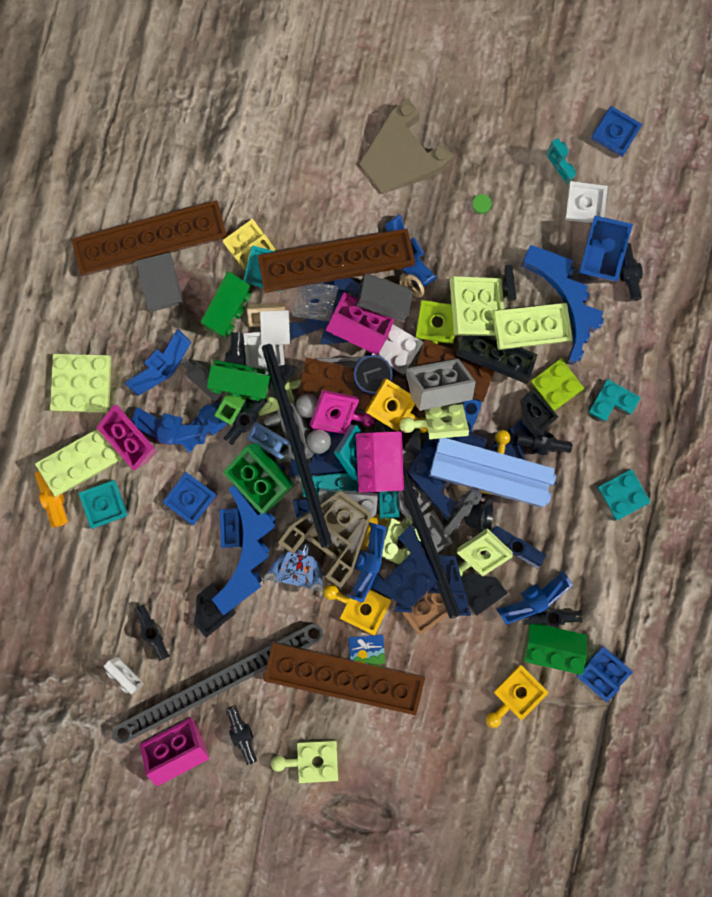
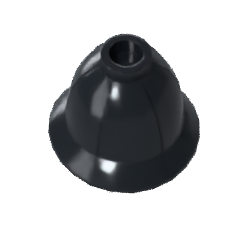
[463,498,493,533]

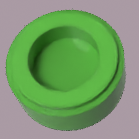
[472,194,492,214]

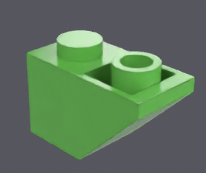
[214,392,247,425]

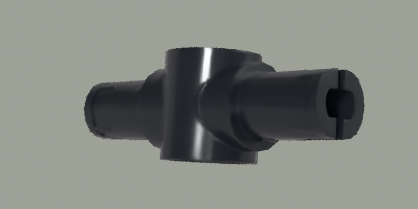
[620,243,643,301]
[225,332,246,365]
[223,398,268,445]
[514,431,573,456]
[133,604,170,662]
[522,608,582,627]
[226,705,257,765]

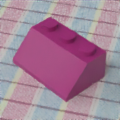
[326,293,395,355]
[96,404,157,471]
[356,432,404,492]
[139,717,209,786]

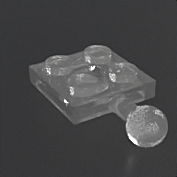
[292,283,338,321]

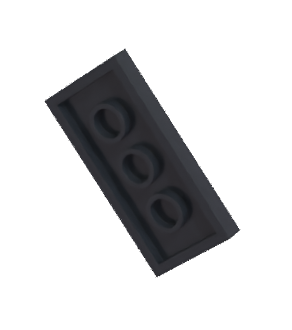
[456,335,538,384]

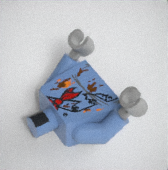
[263,543,323,597]

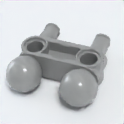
[264,394,331,464]

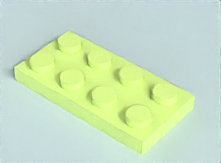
[493,303,573,350]
[35,429,123,498]

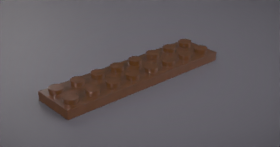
[71,200,227,277]
[257,228,416,293]
[298,357,453,422]
[264,642,425,715]

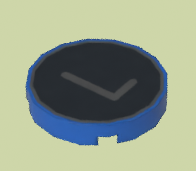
[354,355,393,394]

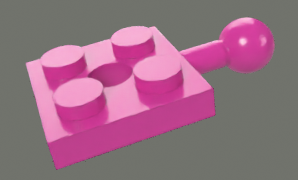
[309,390,376,434]

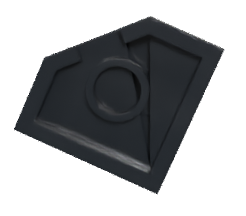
[520,388,559,437]
[461,573,508,616]
[194,583,237,638]

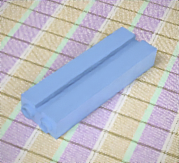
[429,438,556,508]

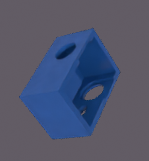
[578,215,633,282]

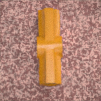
[34,471,69,528]

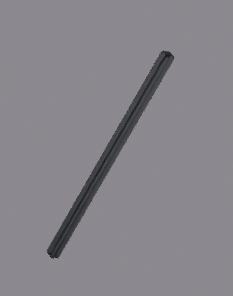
[262,344,332,548]
[376,419,460,619]

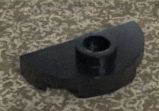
[502,264,517,302]
[268,364,297,400]

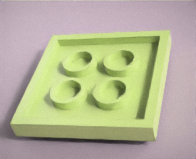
[449,276,504,336]
[50,354,112,413]

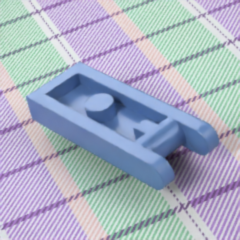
[247,422,290,459]

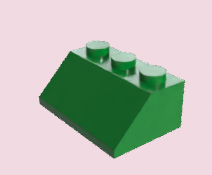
[201,271,253,339]
[207,359,270,401]
[223,443,295,515]
[522,624,587,675]

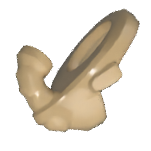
[398,273,424,298]

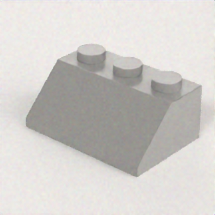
[406,359,476,411]

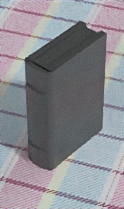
[136,253,183,312]
[356,274,413,322]

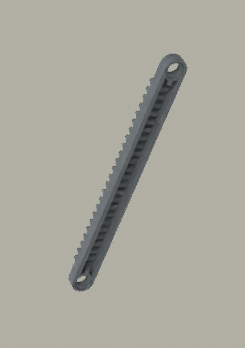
[112,623,324,744]

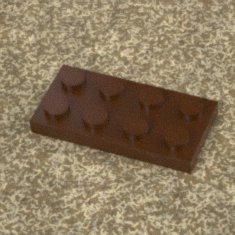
[415,340,494,402]

